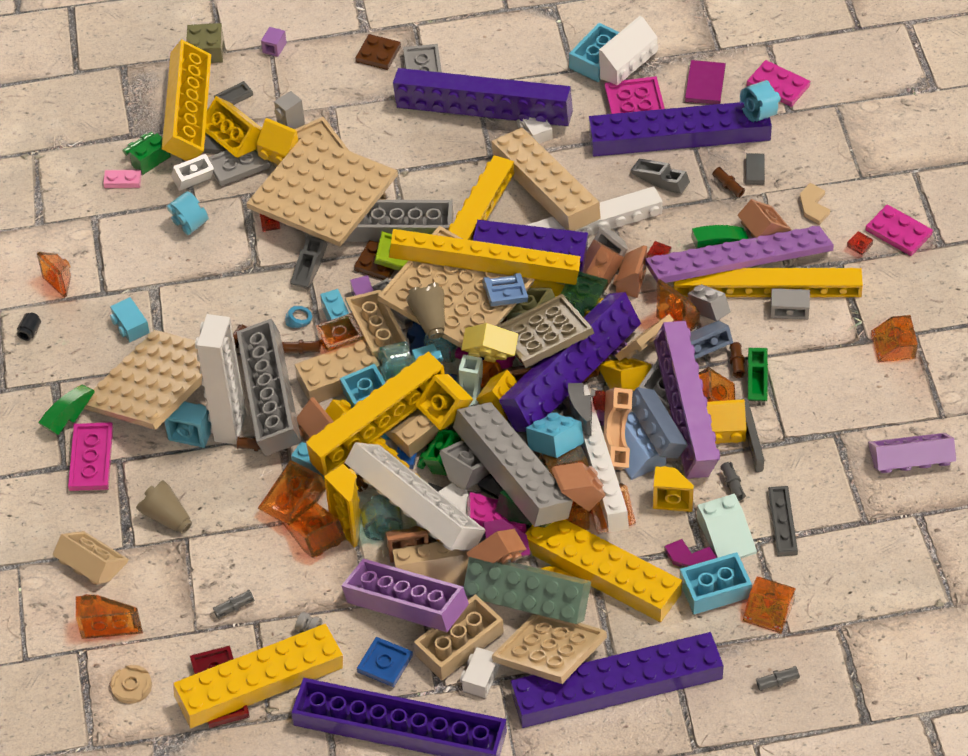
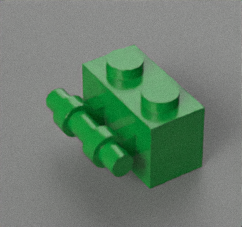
[122,131,171,175]
[417,429,462,476]

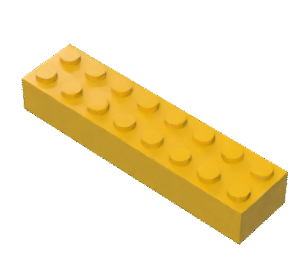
[162,39,211,161]
[306,351,445,476]
[526,519,682,623]
[173,623,343,729]

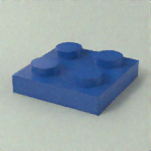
[357,637,413,688]

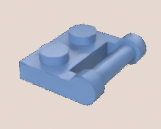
[482,273,528,306]

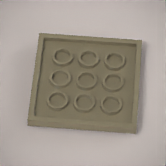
[497,294,594,368]

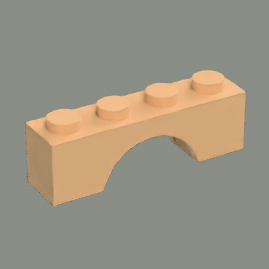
[604,388,633,470]

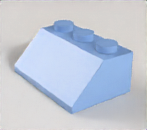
[624,412,666,480]

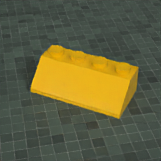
[205,96,262,158]
[324,464,361,548]

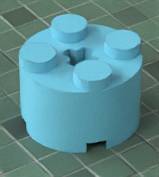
[740,80,781,122]
[166,191,209,235]

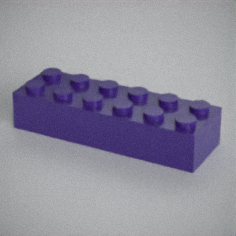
[473,220,588,275]

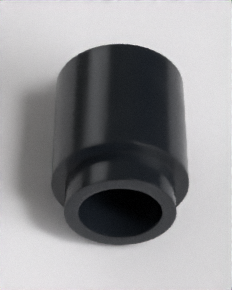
[17,312,41,341]

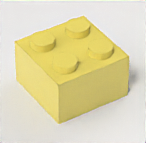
[461,323,518,362]

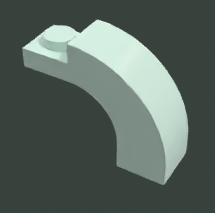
[458,355,483,407]

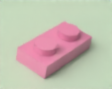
[103,170,142,188]

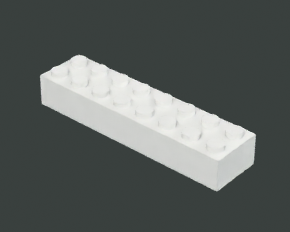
[195,314,246,445]
[345,442,486,551]

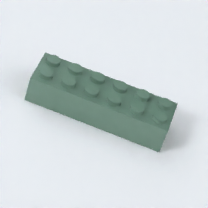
[464,557,591,624]

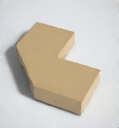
[800,183,830,225]

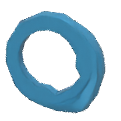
[285,306,312,328]

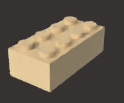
[295,339,381,403]
[414,594,504,681]

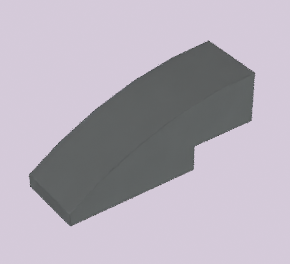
[631,158,690,194]
[291,236,327,288]
[568,383,592,436]

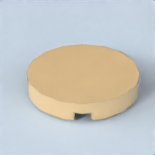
[110,665,152,704]

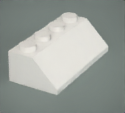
[599,16,658,85]

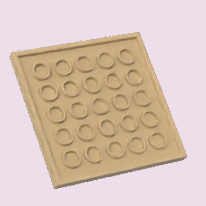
[246,133,398,247]
[377,226,534,348]
[84,330,203,430]

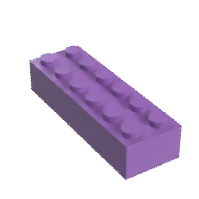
[341,558,469,632]

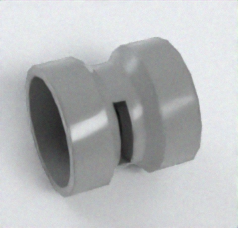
[295,611,323,633]

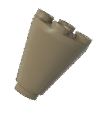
[406,283,445,339]
[136,480,192,534]

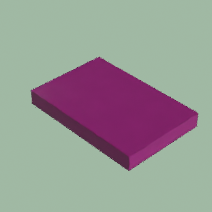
[685,60,726,105]

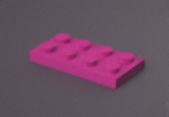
[68,422,114,491]

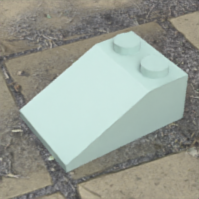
[697,493,757,559]

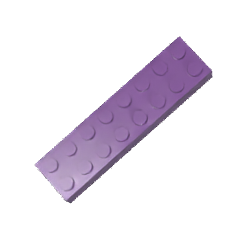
[654,321,720,479]

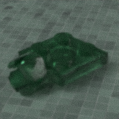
[560,271,608,317]

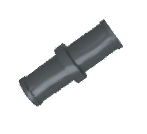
[720,462,746,501]
[213,589,255,619]
[756,666,800,691]

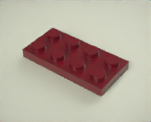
[190,645,250,728]

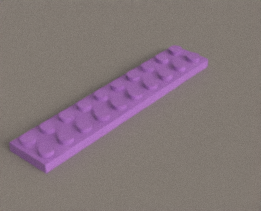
[645,226,834,284]

